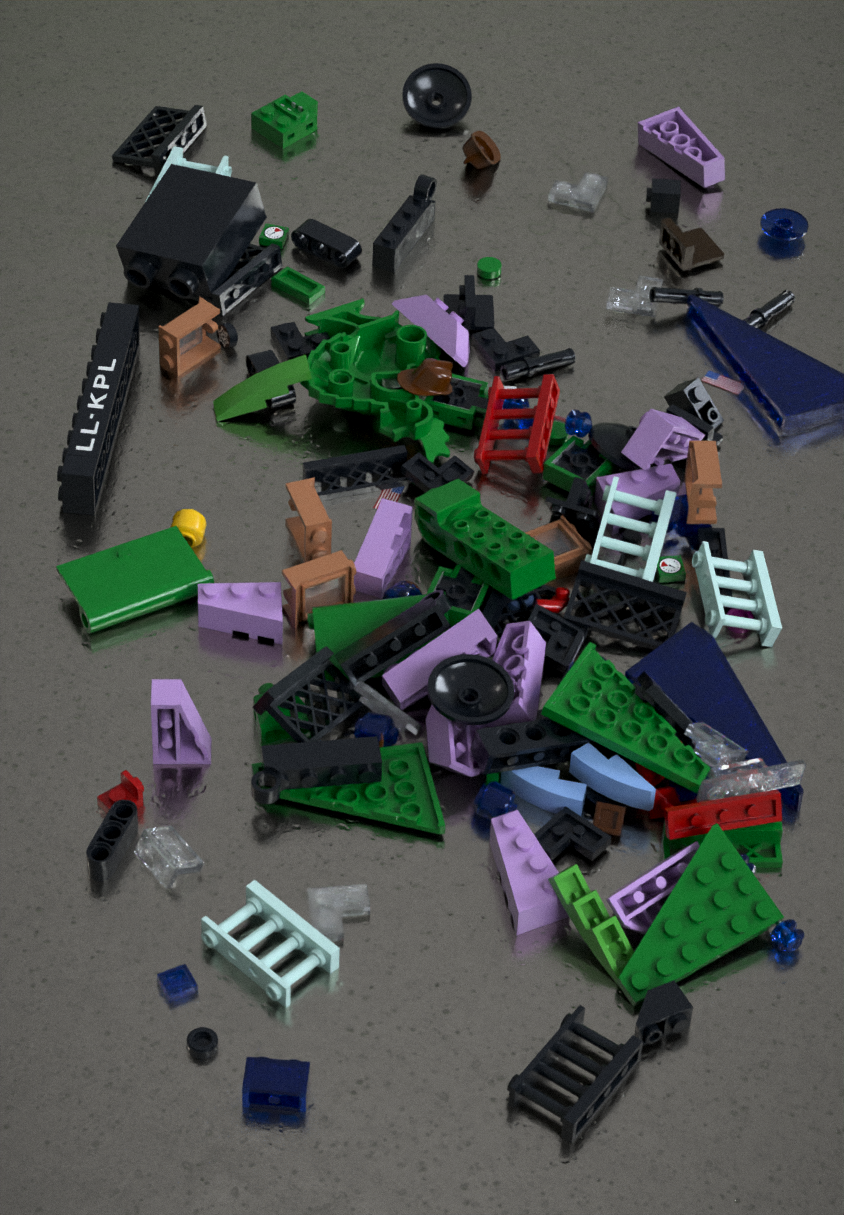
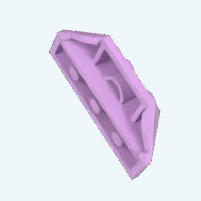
[392,295,470,367]
[426,701,485,777]
[606,841,700,935]

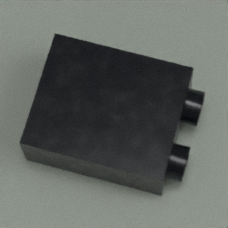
[116,164,267,299]

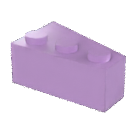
[621,409,705,470]
[354,498,412,598]
[198,582,283,645]
[151,679,212,764]

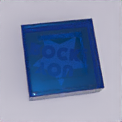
[157,964,198,1003]

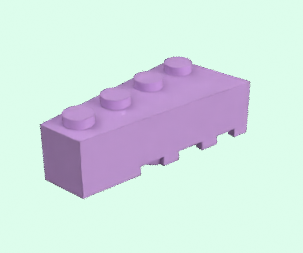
[638,107,725,188]
[382,609,497,711]
[484,621,546,727]
[489,810,569,936]

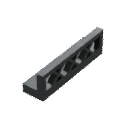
[303,445,413,501]

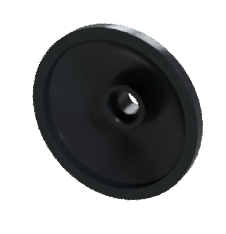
[402,63,472,129]
[588,422,658,471]
[427,654,514,725]

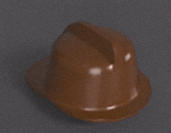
[462,130,501,170]
[397,358,453,396]

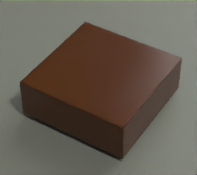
[593,801,627,836]

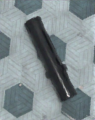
[649,287,724,308]
[738,290,795,336]
[501,348,576,381]

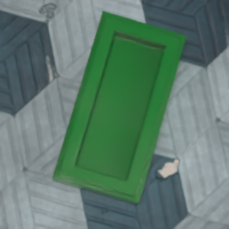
[271,266,325,305]

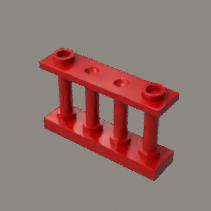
[474,374,560,474]
[648,772,782,840]

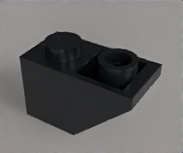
[664,377,724,429]
[634,980,693,1045]

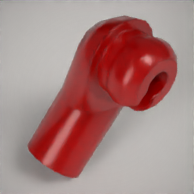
[534,587,570,614]

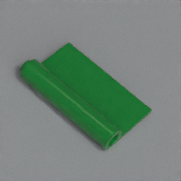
[56,526,214,634]
[308,592,449,682]

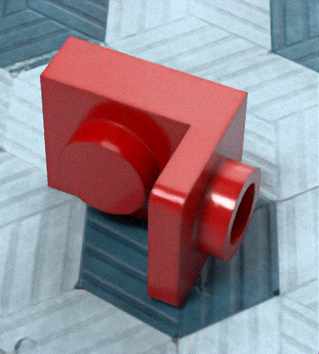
[97,770,144,814]

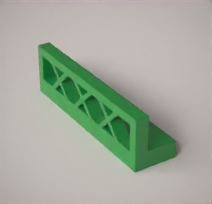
[661,821,783,868]

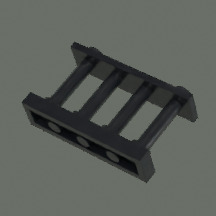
[507,1005,643,1143]

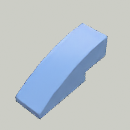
[569,742,656,811]
[500,766,587,816]

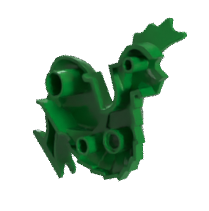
[300,299,450,463]

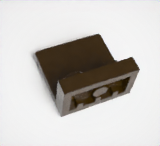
[659,218,725,271]

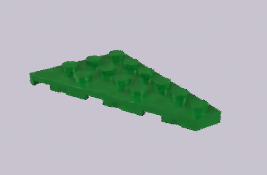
[541,642,711,793]
[251,742,446,834]
[617,823,784,1007]

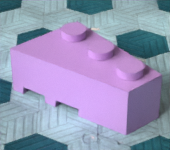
[594,464,680,536]

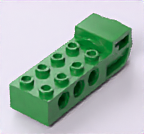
[414,479,556,600]

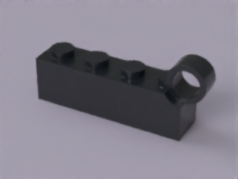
[372,174,437,273]
[334,590,452,687]
[251,736,382,804]

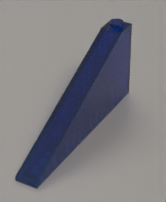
[686,294,844,437]
[625,622,804,813]

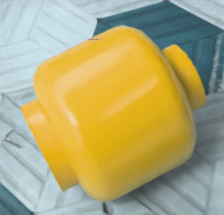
[170,509,207,548]

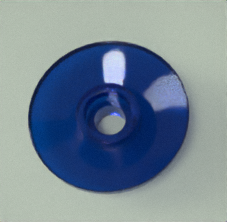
[760,208,809,240]

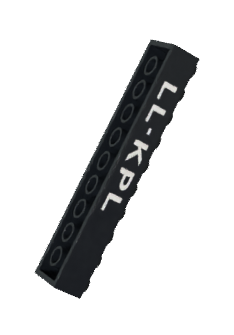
[57,302,140,516]

